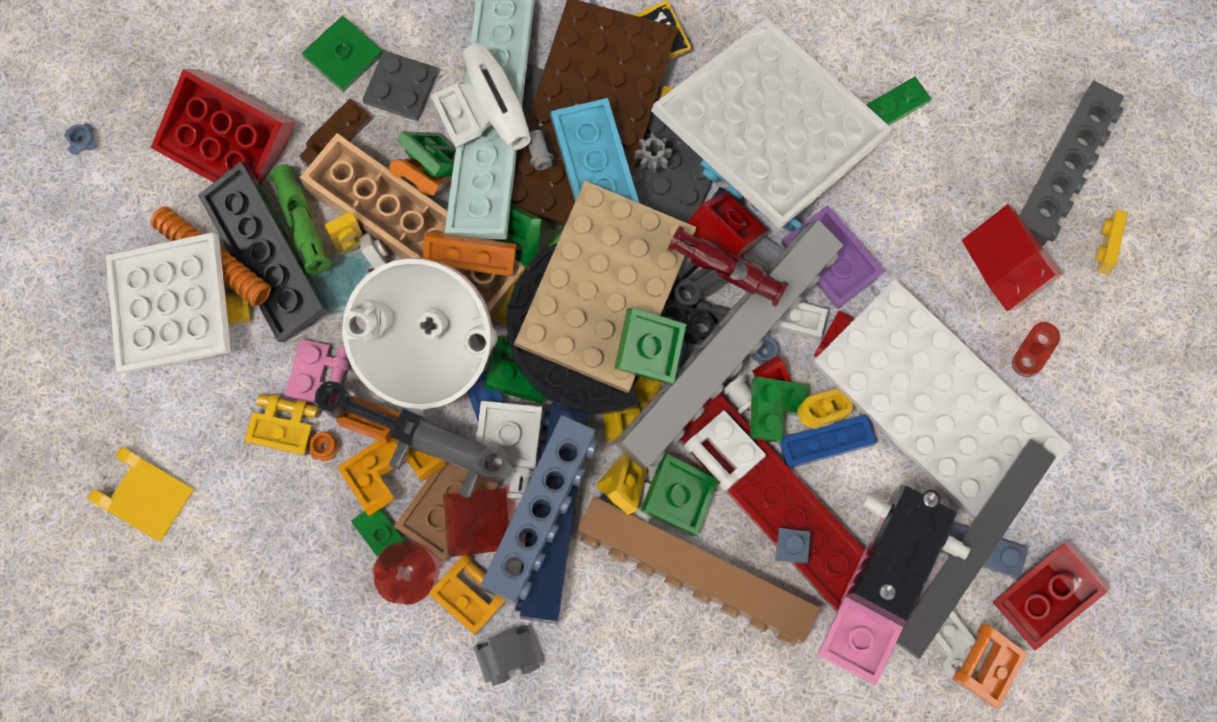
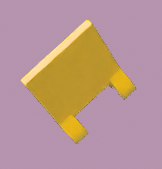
[87,446,194,542]

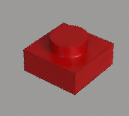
[752,356,791,382]

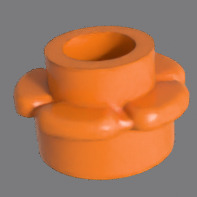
[309,432,339,461]

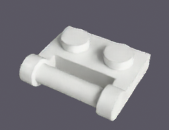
[683,411,766,492]

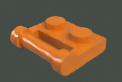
[389,156,452,196]
[952,623,1027,709]

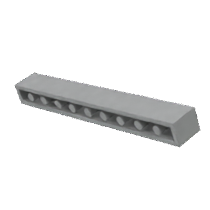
[613,220,843,468]

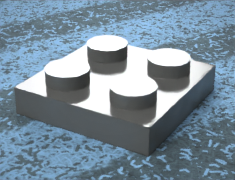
[362,50,438,121]

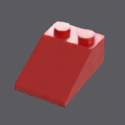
[961,203,1063,312]
[993,539,1111,651]

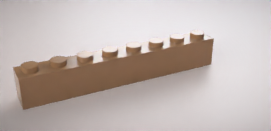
[577,496,820,647]

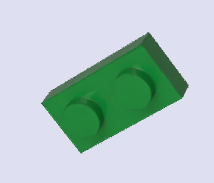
[867,76,931,126]

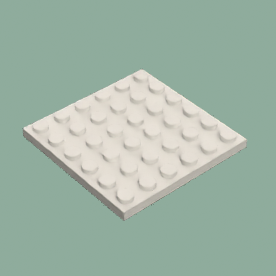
[651,18,893,229]

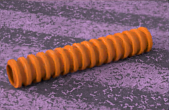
[150,206,271,307]

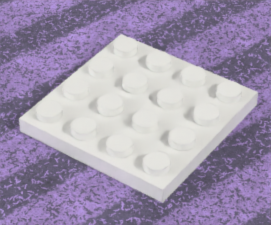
[105,232,231,374]

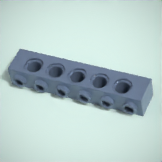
[480,415,599,606]

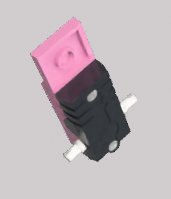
[817,484,971,686]

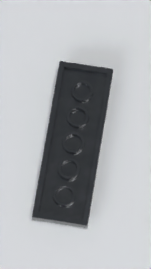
[198,161,329,342]

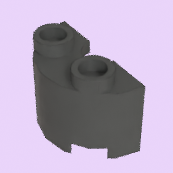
[473,625,544,686]

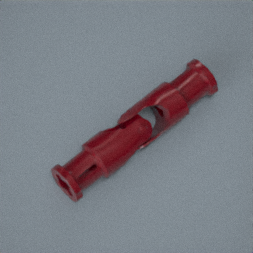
[667,226,789,307]

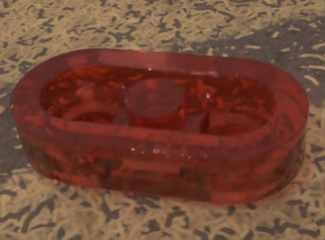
[1012,322,1060,378]

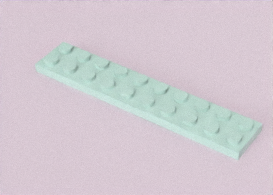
[445,0,535,239]

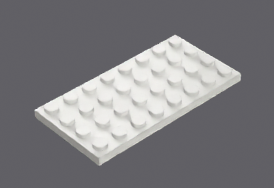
[812,279,1072,519]

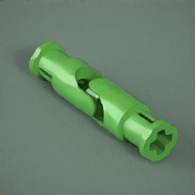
[269,164,332,275]

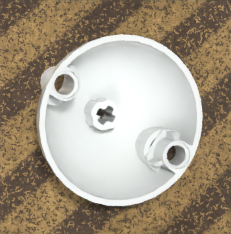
[342,258,497,409]

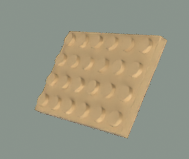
[514,181,696,393]

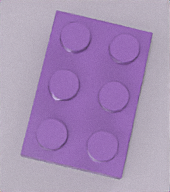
[781,205,885,310]

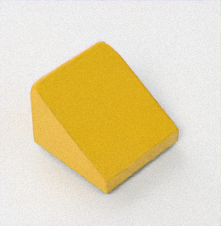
[603,408,640,442]

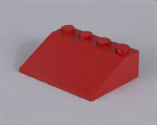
[150,69,296,185]

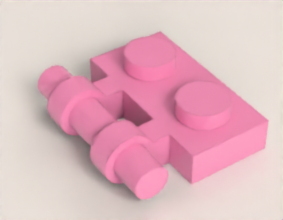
[285,339,350,406]

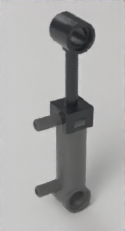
[315,381,513,498]

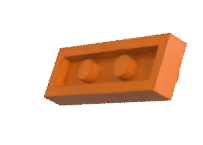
[423,231,517,277]

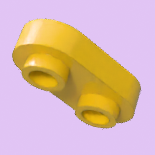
[797,389,853,429]

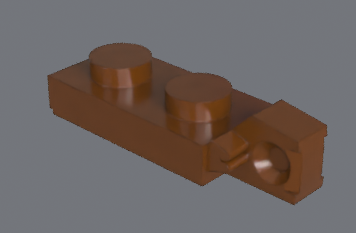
[299,99,372,167]

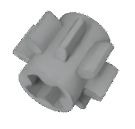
[635,134,672,173]

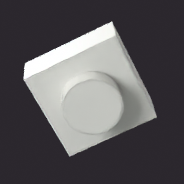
[359,232,388,269]

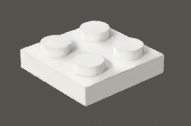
[476,401,543,469]

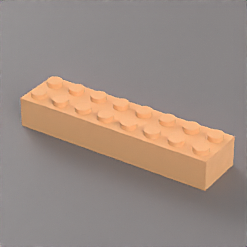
[300,133,525,323]

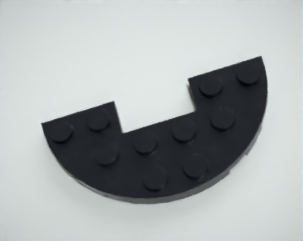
[506,243,641,414]

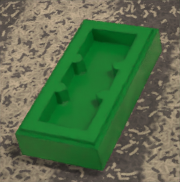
[351,509,413,571]

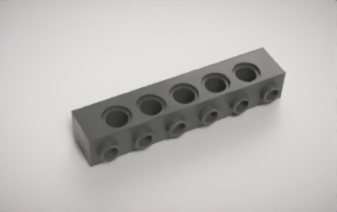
[1019,80,1124,247]

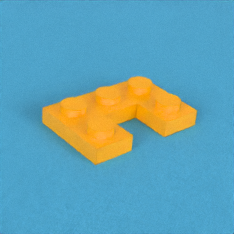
[337,440,447,516]

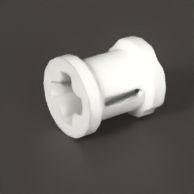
[722,375,751,416]
[504,467,534,503]

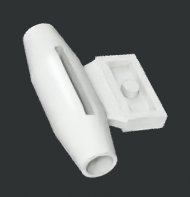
[430,43,531,150]

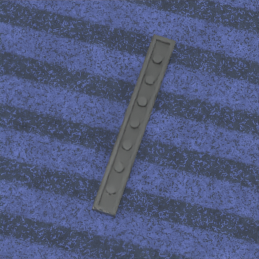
[896,439,1056,659]

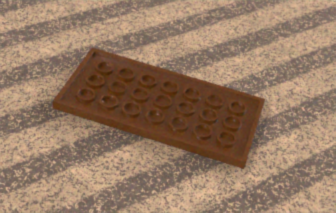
[511,0,678,226]

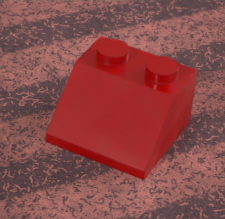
[687,191,769,262]

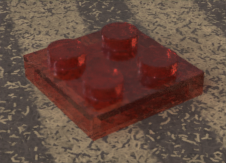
[443,488,509,557]

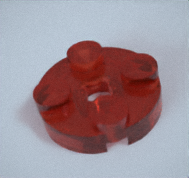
[372,541,436,605]

